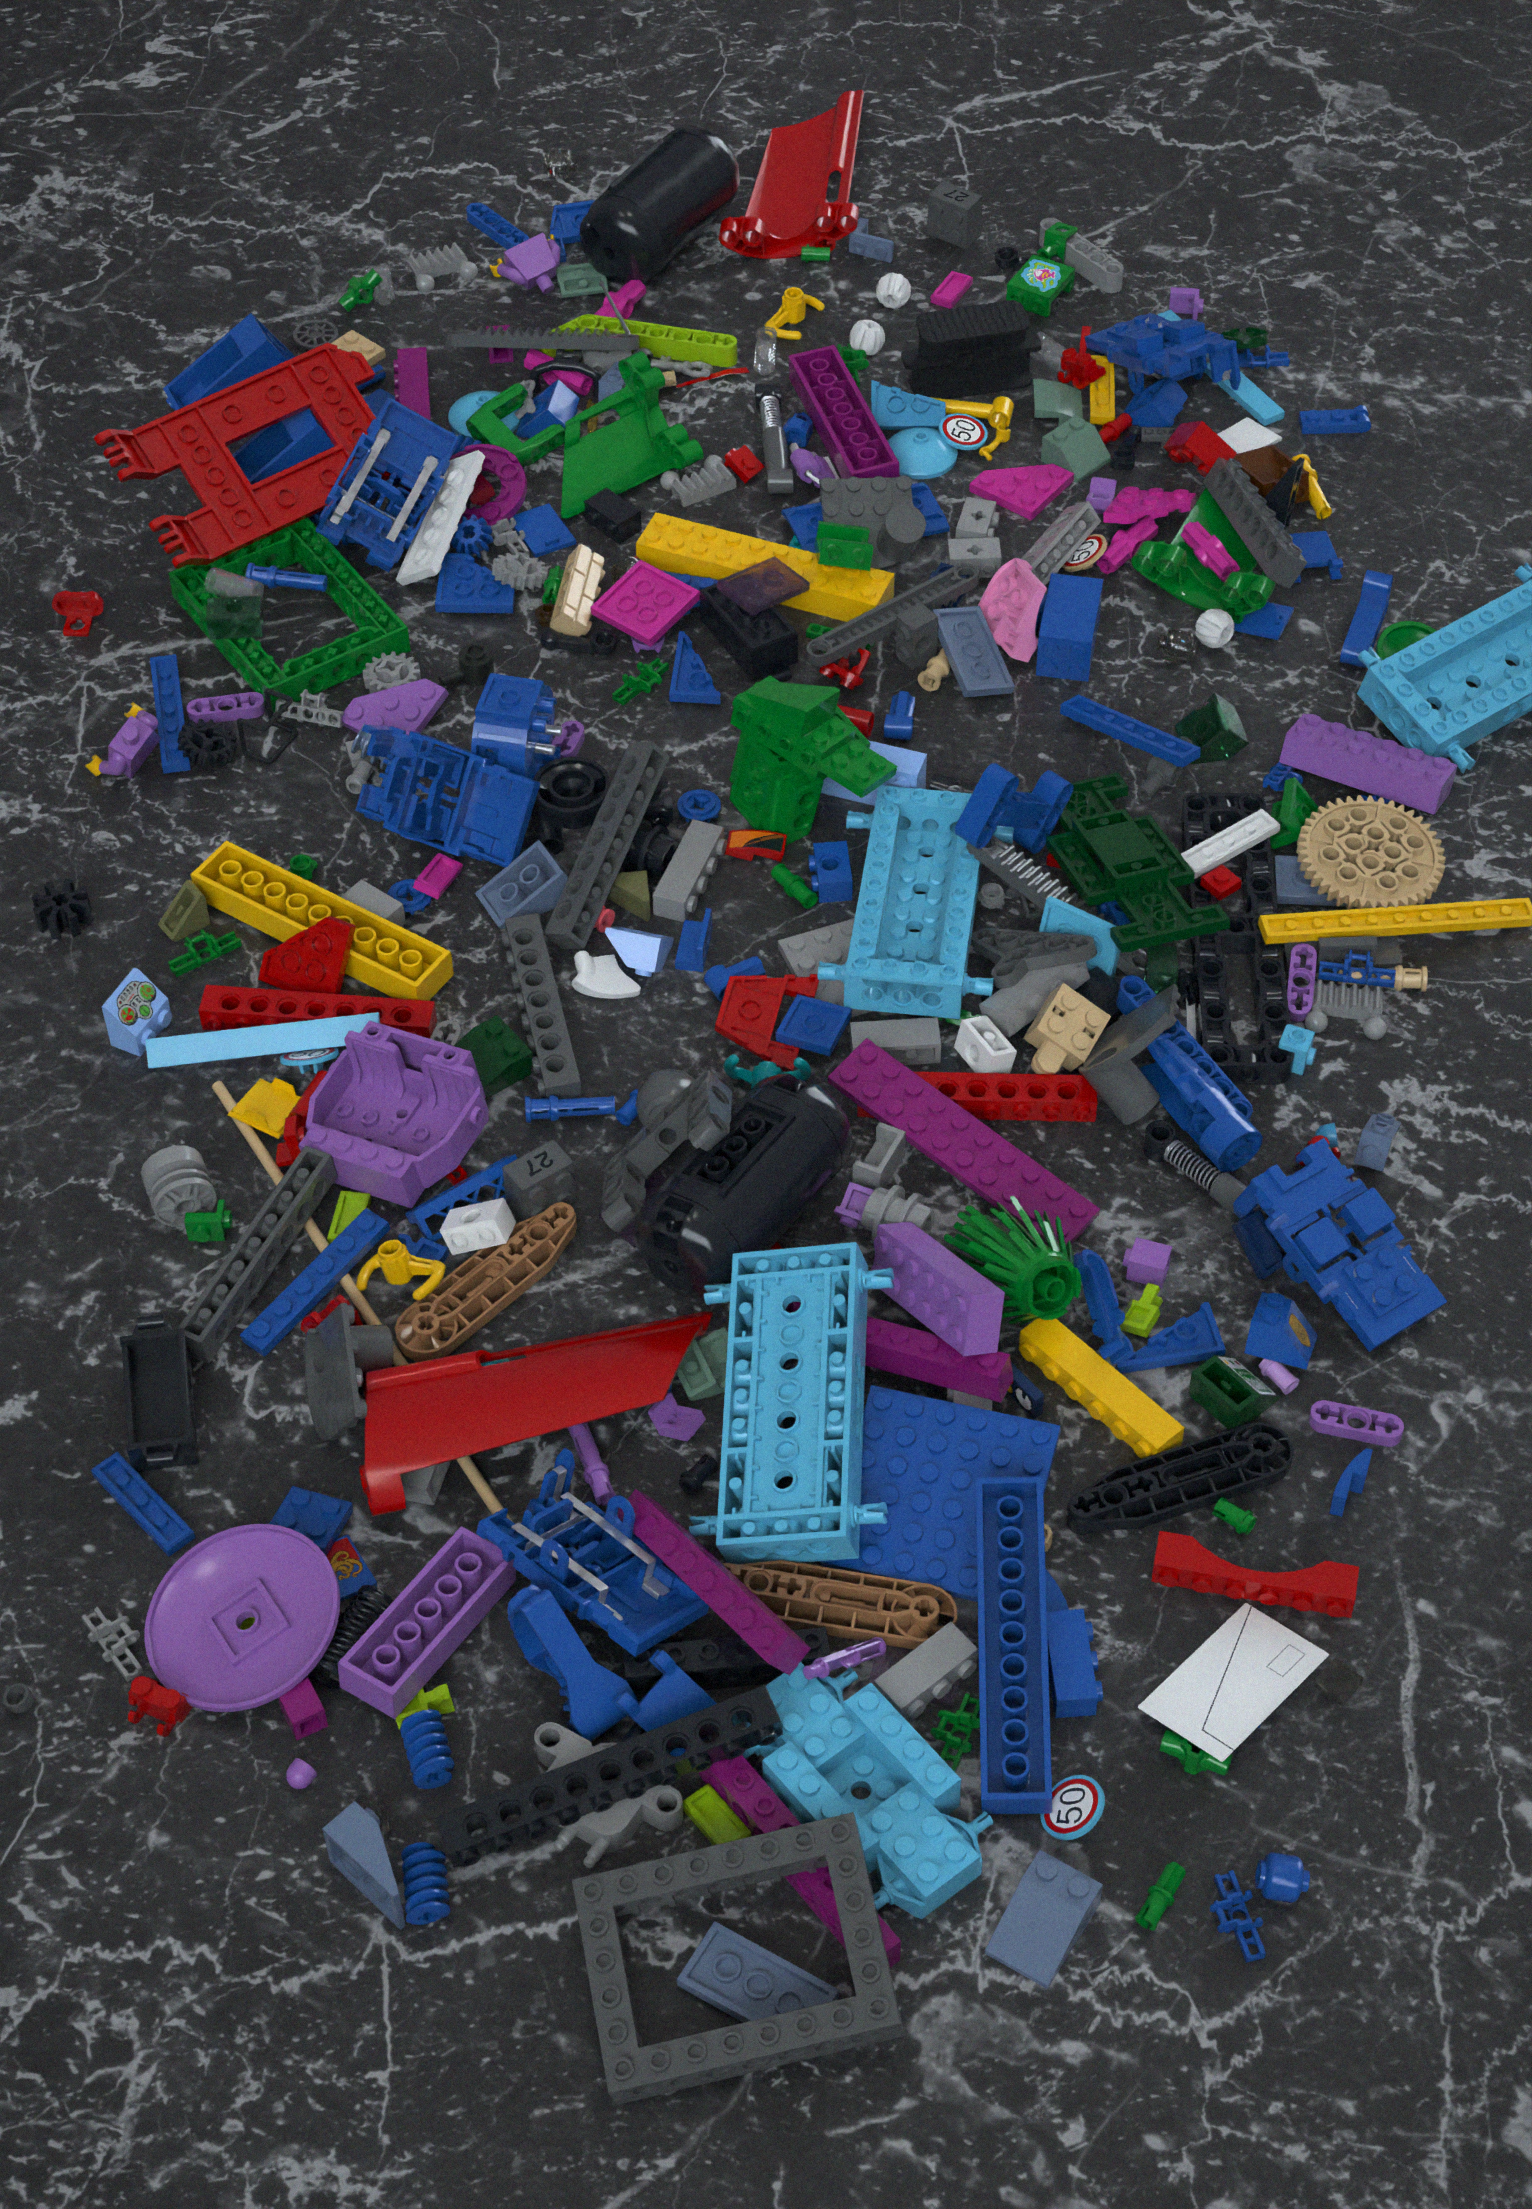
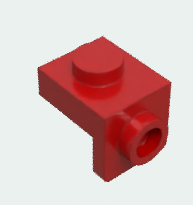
[723,445,765,484]
[276,1116,308,1167]

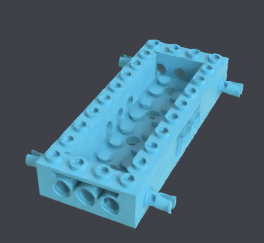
[1357,563,1532,773]
[818,785,1014,1019]
[689,1242,894,1564]

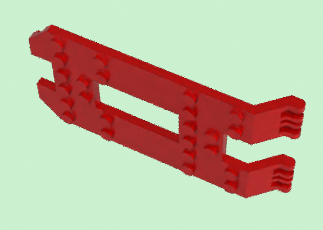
[93,342,391,569]

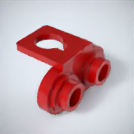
[52,591,104,637]
[818,648,871,690]

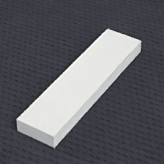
[1181,809,1281,879]

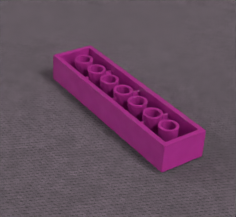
[788,345,900,479]

